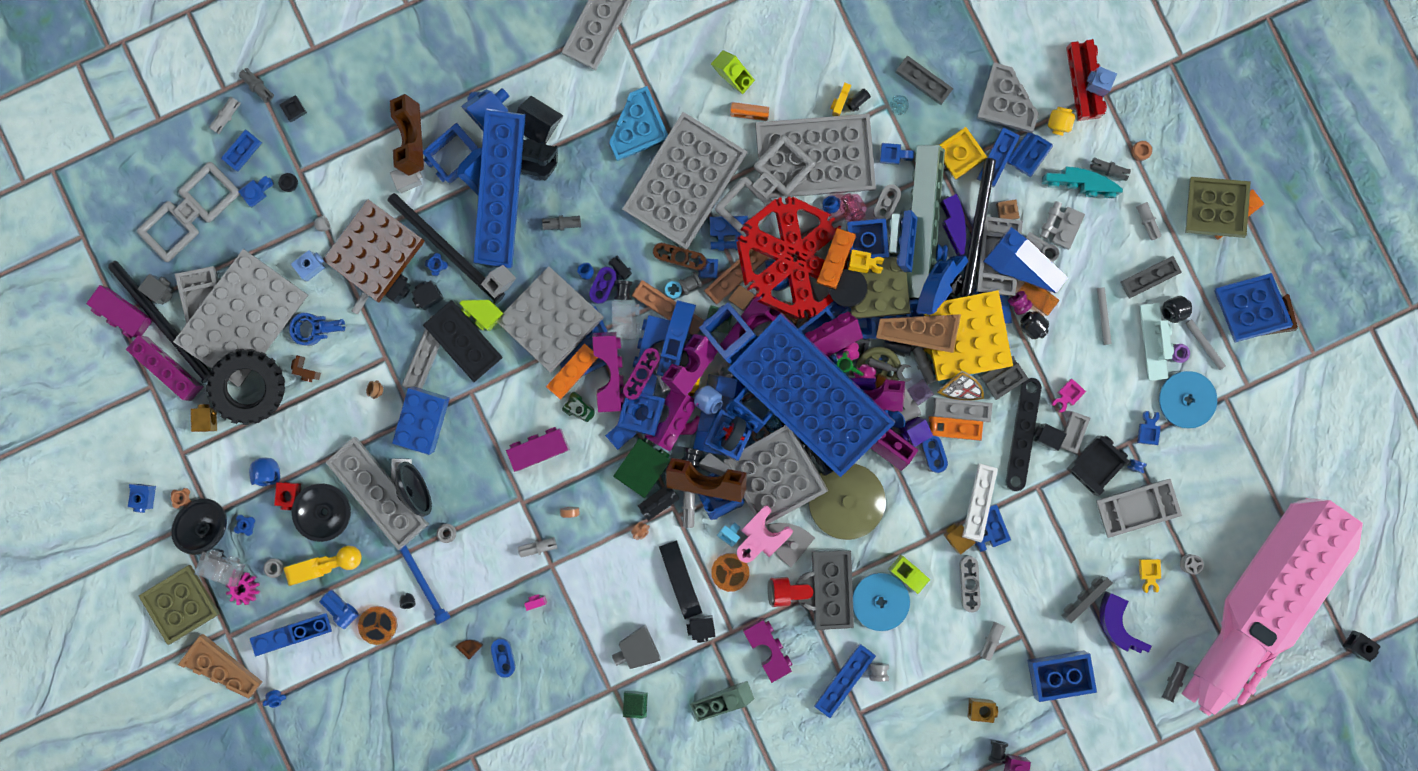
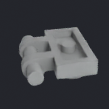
[1040,201,1085,250]

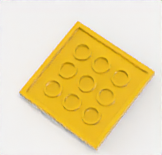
[924,290,1013,381]

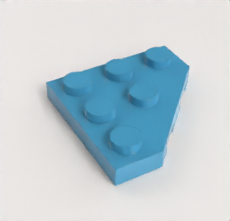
[609,86,668,161]

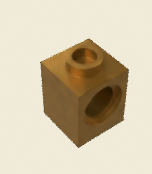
[191,404,217,432]
[944,523,976,555]
[967,698,998,723]

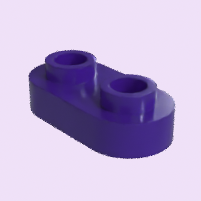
[589,267,617,304]

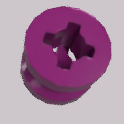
[1008,291,1033,315]

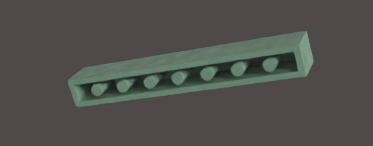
[906,145,945,300]

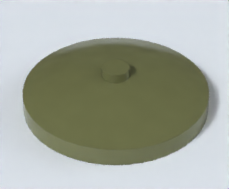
[808,464,886,540]

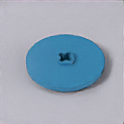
[1159,371,1217,429]
[853,573,910,631]

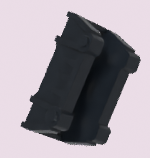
[521,139,558,181]

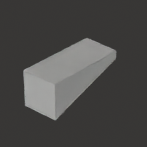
[699,453,733,476]

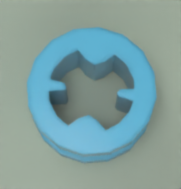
[665,281,682,299]

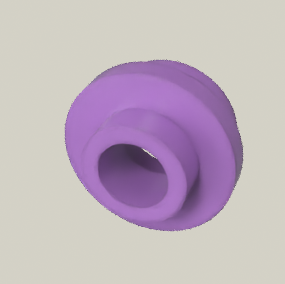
[1172,344,1190,363]

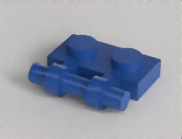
[710,216,748,251]
[966,504,1011,552]

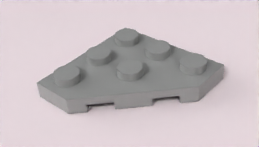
[977,63,1039,133]

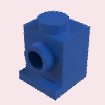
[128,484,156,513]

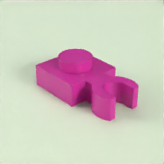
[1051,378,1086,413]

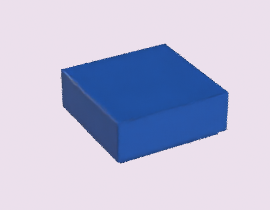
[698,258,718,279]

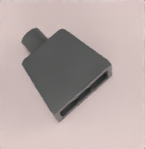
[612,624,661,669]

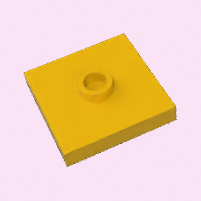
[939,127,987,180]

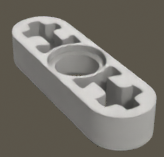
[959,556,981,613]

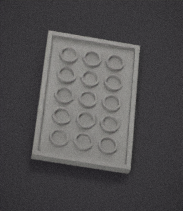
[622,112,748,249]
[756,114,876,199]
[173,249,308,387]

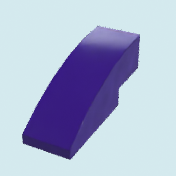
[941,194,966,256]

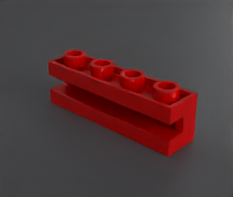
[1066,39,1107,121]

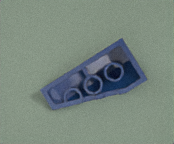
[983,227,1068,293]

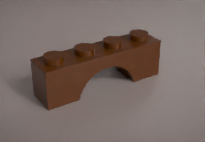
[390,94,424,176]
[666,458,747,502]

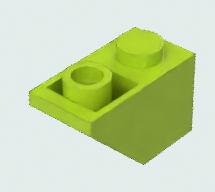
[711,50,755,94]
[459,300,504,331]
[888,555,930,594]

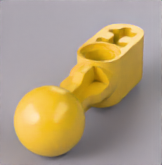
[283,545,362,586]

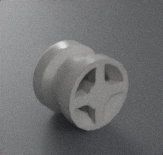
[1180,554,1204,574]
[869,663,889,682]

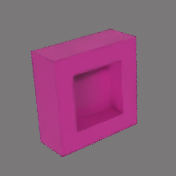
[524,594,547,611]

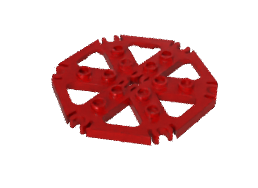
[736,197,849,319]

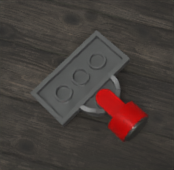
[768,550,854,630]

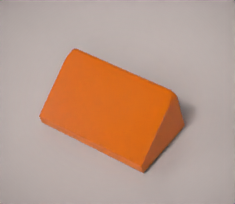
[730,102,769,121]

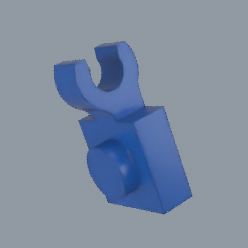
[880,143,914,165]
[238,176,274,207]

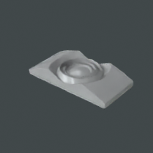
[976,216,1023,296]
[175,266,219,324]
[1096,479,1182,538]

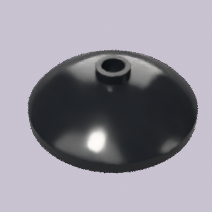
[395,461,432,517]
[292,483,351,542]
[171,498,227,555]

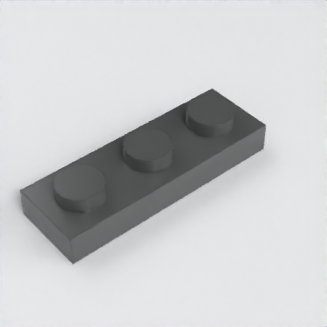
[895,55,953,105]
[1120,256,1182,299]
[1061,576,1113,623]

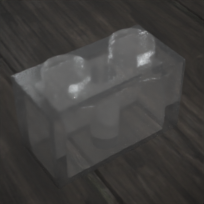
[612,300,640,340]
[194,549,246,587]

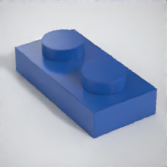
[221,129,262,172]

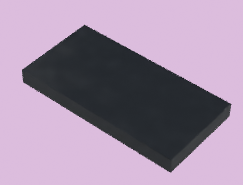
[423,300,503,383]

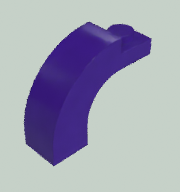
[1099,591,1152,653]

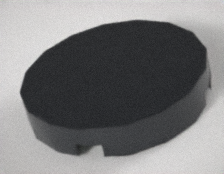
[829,269,868,308]

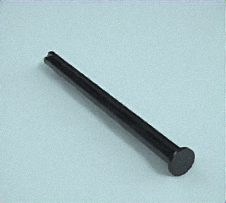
[960,158,996,298]
[387,193,505,305]
[108,261,211,383]

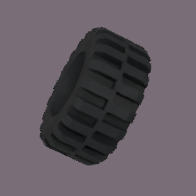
[206,349,285,425]

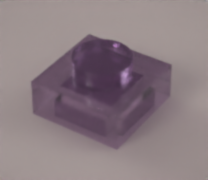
[907,379,934,406]

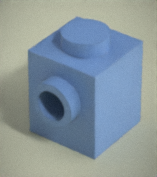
[1086,66,1117,97]
[291,250,326,281]

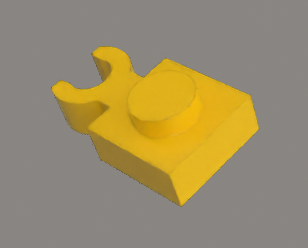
[830,82,851,116]
[848,250,884,273]
[1139,559,1161,593]

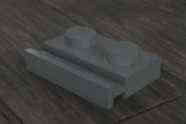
[980,356,1029,400]

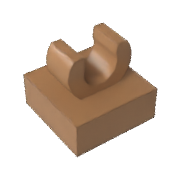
[996,199,1020,220]

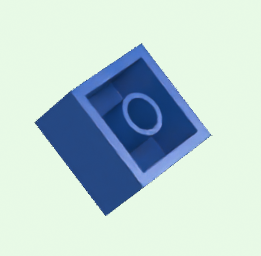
[846,218,889,261]

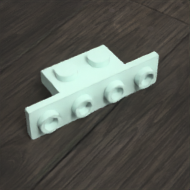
[1140,303,1174,381]

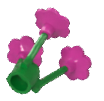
[837,342,876,378]

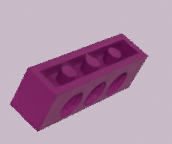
[126,335,204,401]

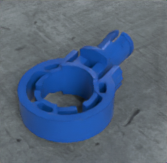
[289,313,346,346]

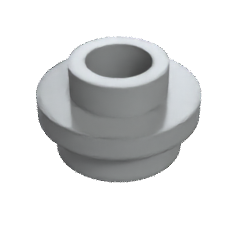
[437,524,456,543]
[264,558,284,578]

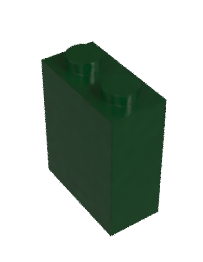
[613,438,671,499]

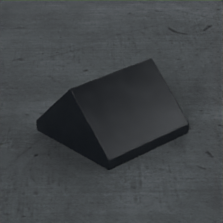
[517,96,563,143]

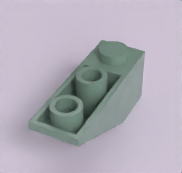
[690,681,755,722]

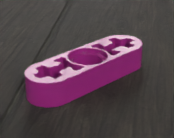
[623,348,660,400]

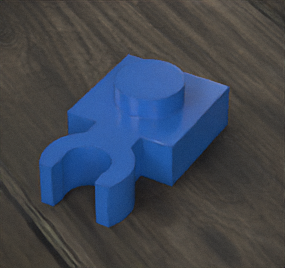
[1137,411,1161,445]

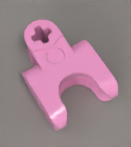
[737,505,793,563]

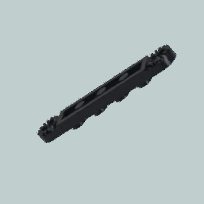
[1005,378,1042,491]

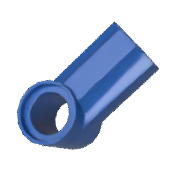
[319,589,359,629]

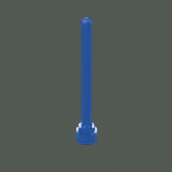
[400,545,451,625]

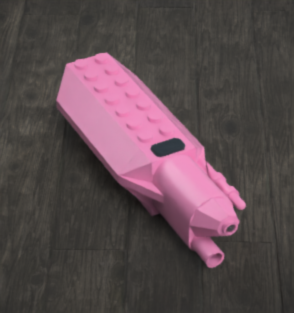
[1181,498,1363,716]

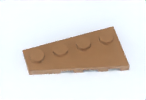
[876,314,961,353]
[178,634,262,699]

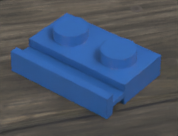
[1007,132,1053,177]

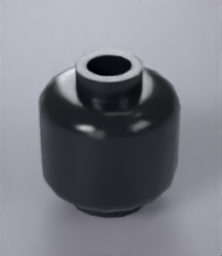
[1162,296,1192,323]
[1020,311,1049,339]

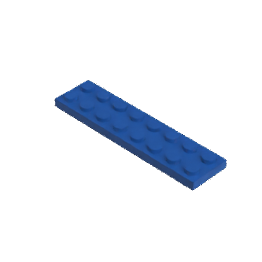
[474,109,525,268]

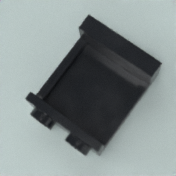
[1067,435,1130,496]

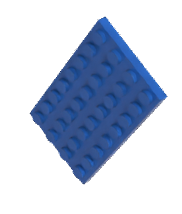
[728,313,895,477]

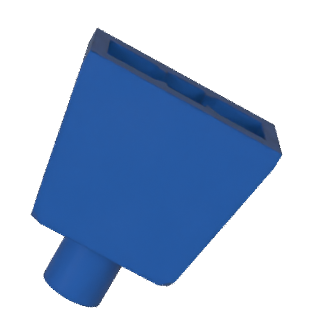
[461,88,510,131]

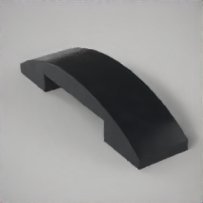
[659,540,703,619]

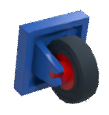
[703,409,753,461]

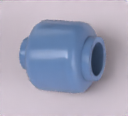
[694,385,723,414]

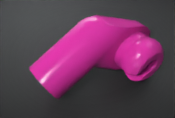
[681,416,700,435]

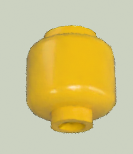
[1048,107,1075,136]

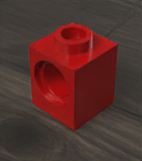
[274,482,301,510]

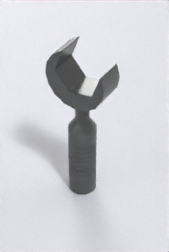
[868,358,911,382]

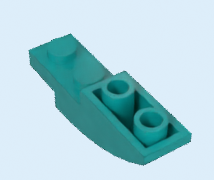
[1042,166,1123,198]

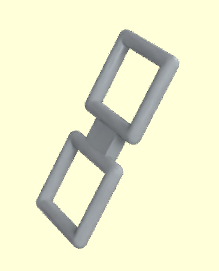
[715,135,815,237]
[137,162,240,262]

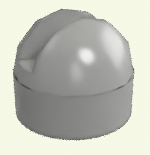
[314,215,331,232]

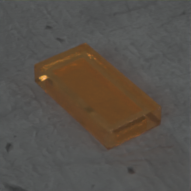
[1018,282,1060,316]

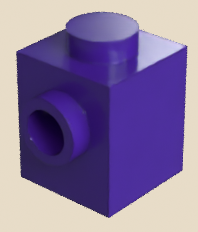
[899,417,933,447]

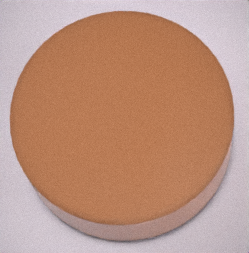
[1131,141,1152,161]
[560,507,580,518]

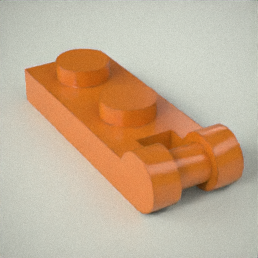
[928,416,983,441]

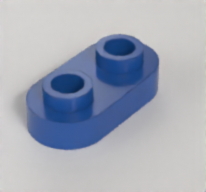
[922,436,948,473]
[491,638,516,678]

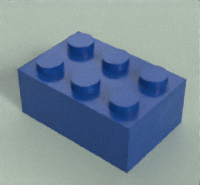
[392,386,450,455]
[1027,650,1097,702]

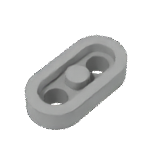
[873,185,901,221]

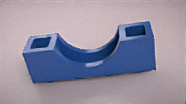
[630,315,671,396]

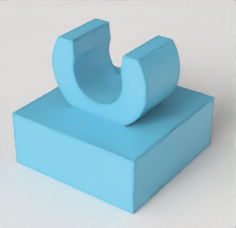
[717,522,740,547]

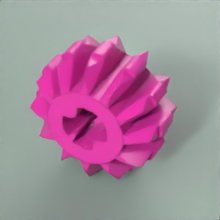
[226,572,260,605]

